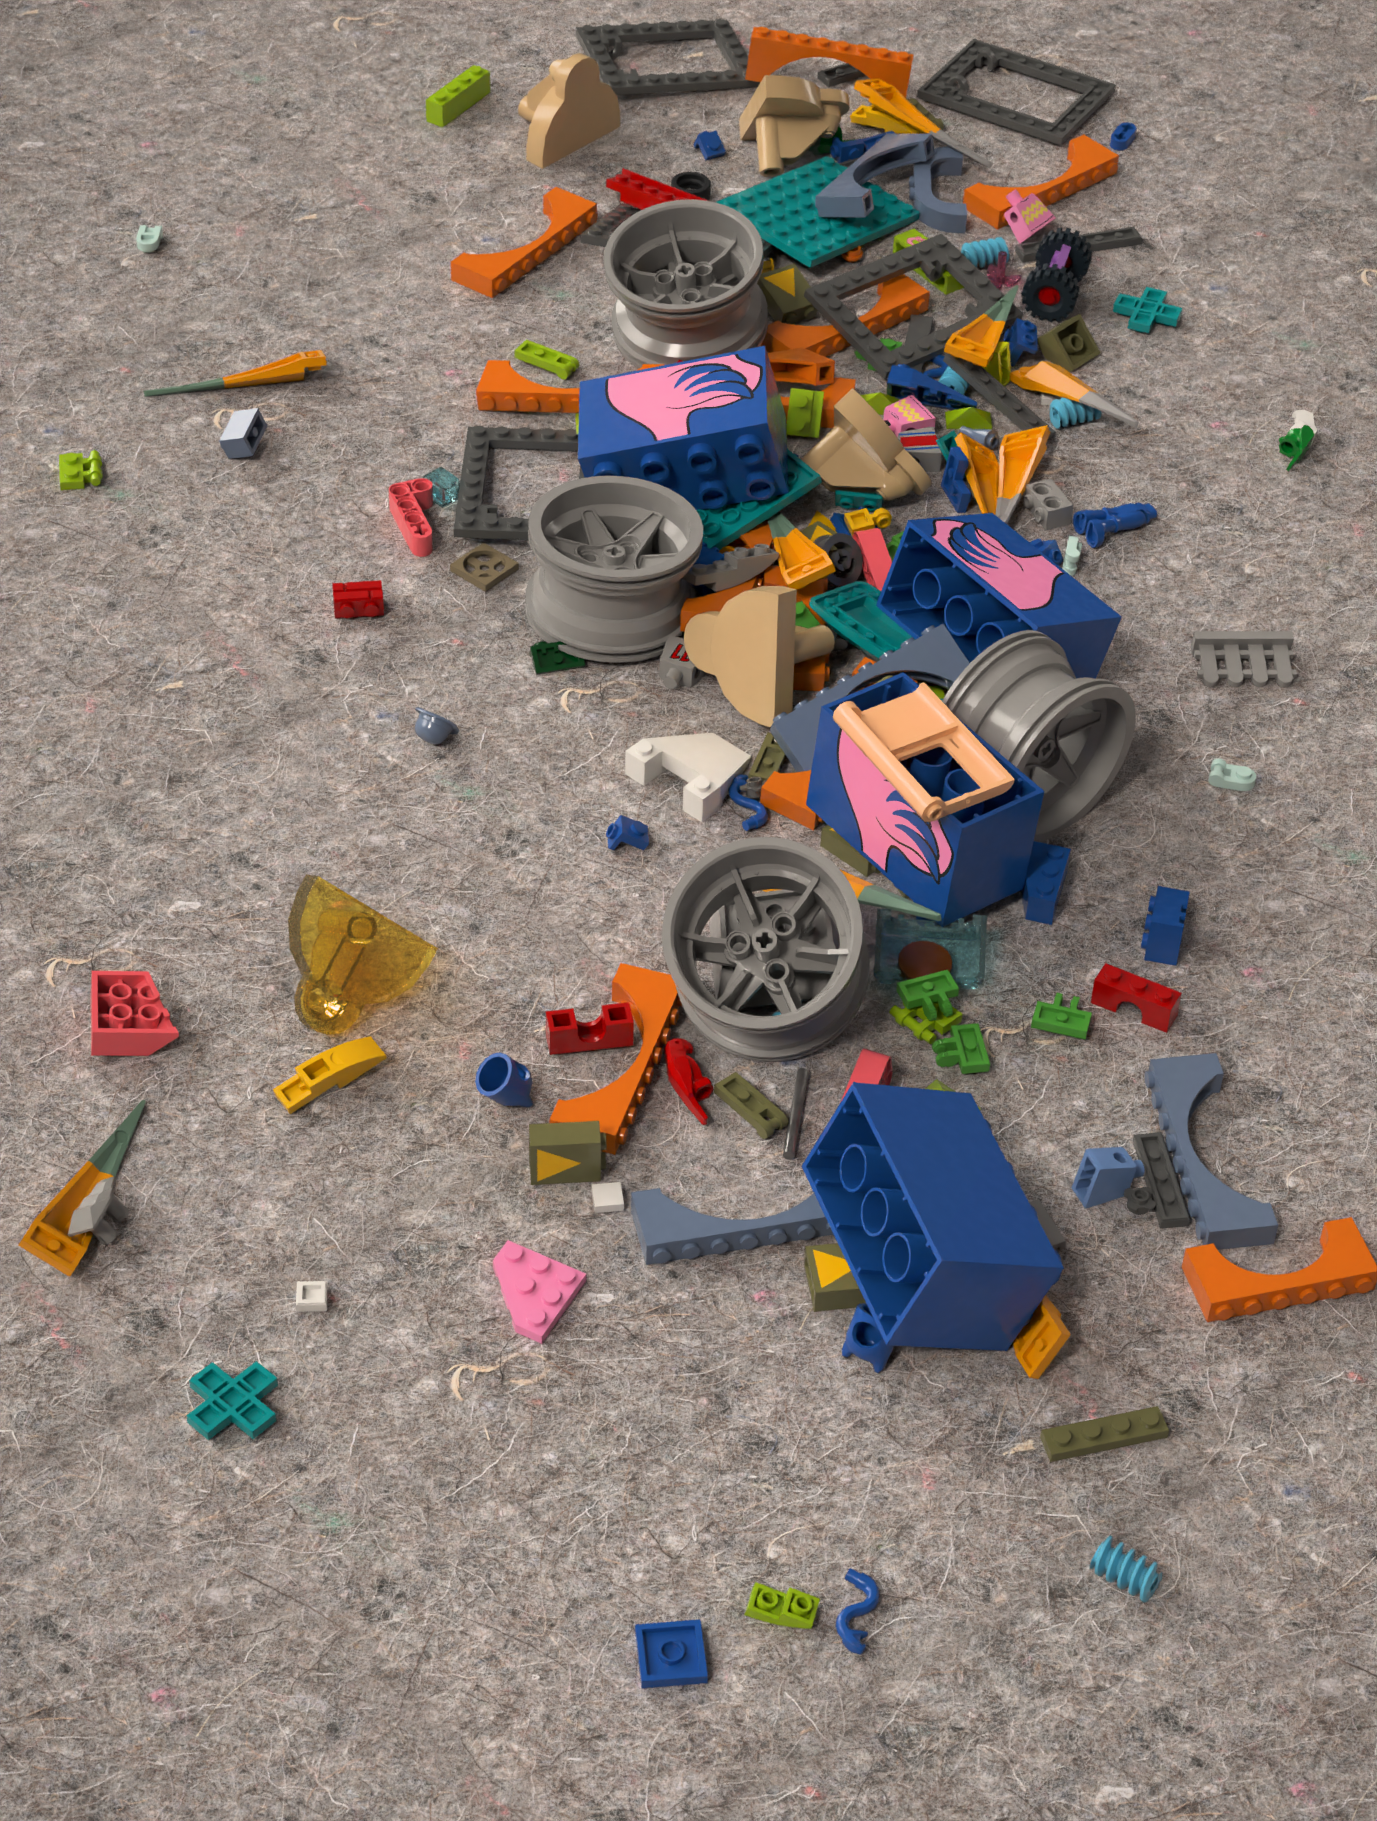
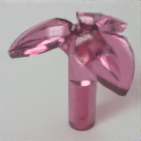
[987,251,1022,289]

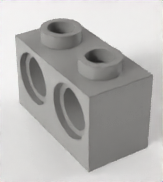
[1023,479,1073,530]

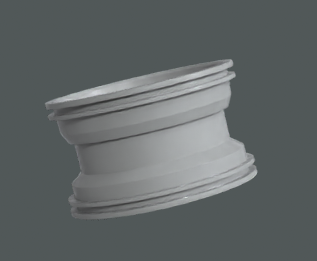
[604,199,768,369]
[525,476,703,662]
[942,630,1136,843]
[662,837,870,1062]

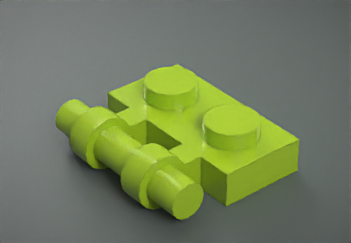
[59,450,103,490]
[889,1001,963,1044]

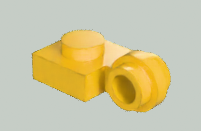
[844,508,892,537]

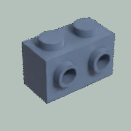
[219,408,267,459]

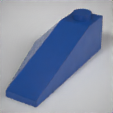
[887,364,977,410]

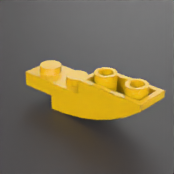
[850,105,923,134]
[273,1036,387,1114]

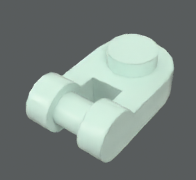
[136,225,163,253]
[1062,535,1082,576]
[1208,758,1256,791]

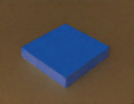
[635,1619,708,1689]

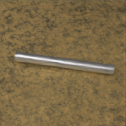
[783,1068,808,1160]

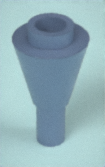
[959,426,999,450]

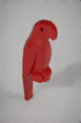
[665,1038,713,1125]

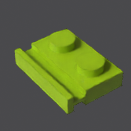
[786,388,824,438]

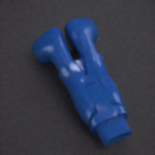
[1073,502,1157,548]

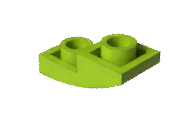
[744,1582,820,1629]

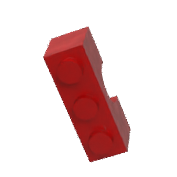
[1091,963,1182,1033]
[546,1002,634,1055]

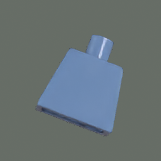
[1072,1147,1145,1209]

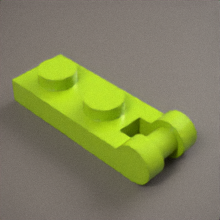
[514,339,580,380]

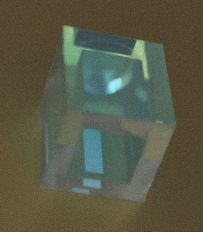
[423,467,460,508]

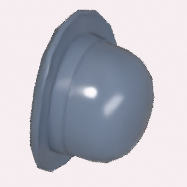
[415,707,459,745]

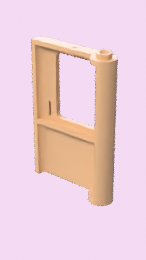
[833,683,1015,822]

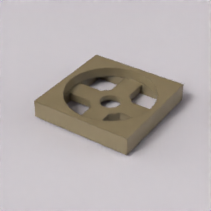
[450,542,519,592]

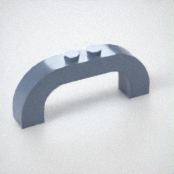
[909,147,967,234]

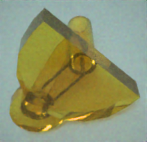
[288,874,438,1035]

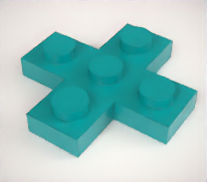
[1112,287,1183,333]
[186,1361,278,1441]

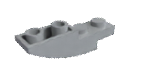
[682,544,779,591]

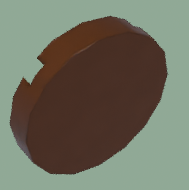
[897,941,952,980]

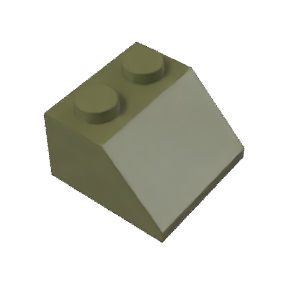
[1037,314,1101,372]

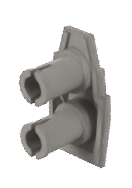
[68,1177,129,1245]

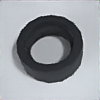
[671,171,711,201]

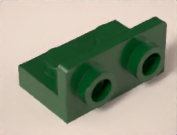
[529,641,585,675]

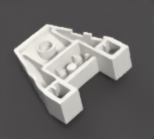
[625,733,751,822]

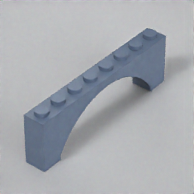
[815,134,935,217]
[770,624,970,772]
[1144,1053,1278,1250]
[631,1188,834,1265]

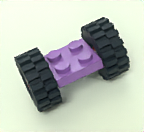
[1021,228,1093,323]

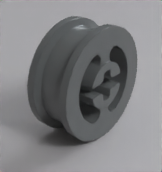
[813,533,863,588]

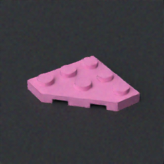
[493,1240,586,1344]

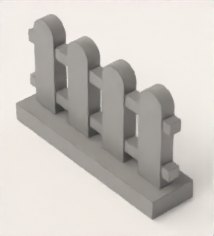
[1191,631,1297,687]

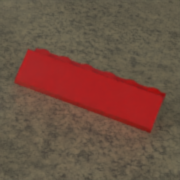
[606,168,708,210]

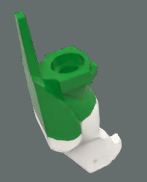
[1279,410,1317,471]

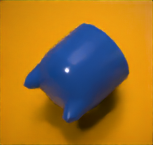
[475,1052,533,1108]
[842,1303,895,1374]

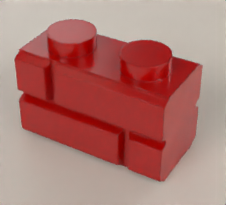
[332,580,384,619]

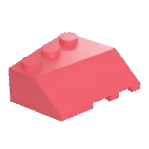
[91,971,179,1056]

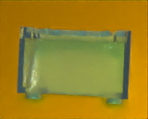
[873,908,987,989]

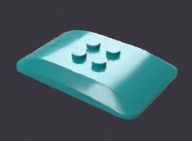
[809,581,915,661]

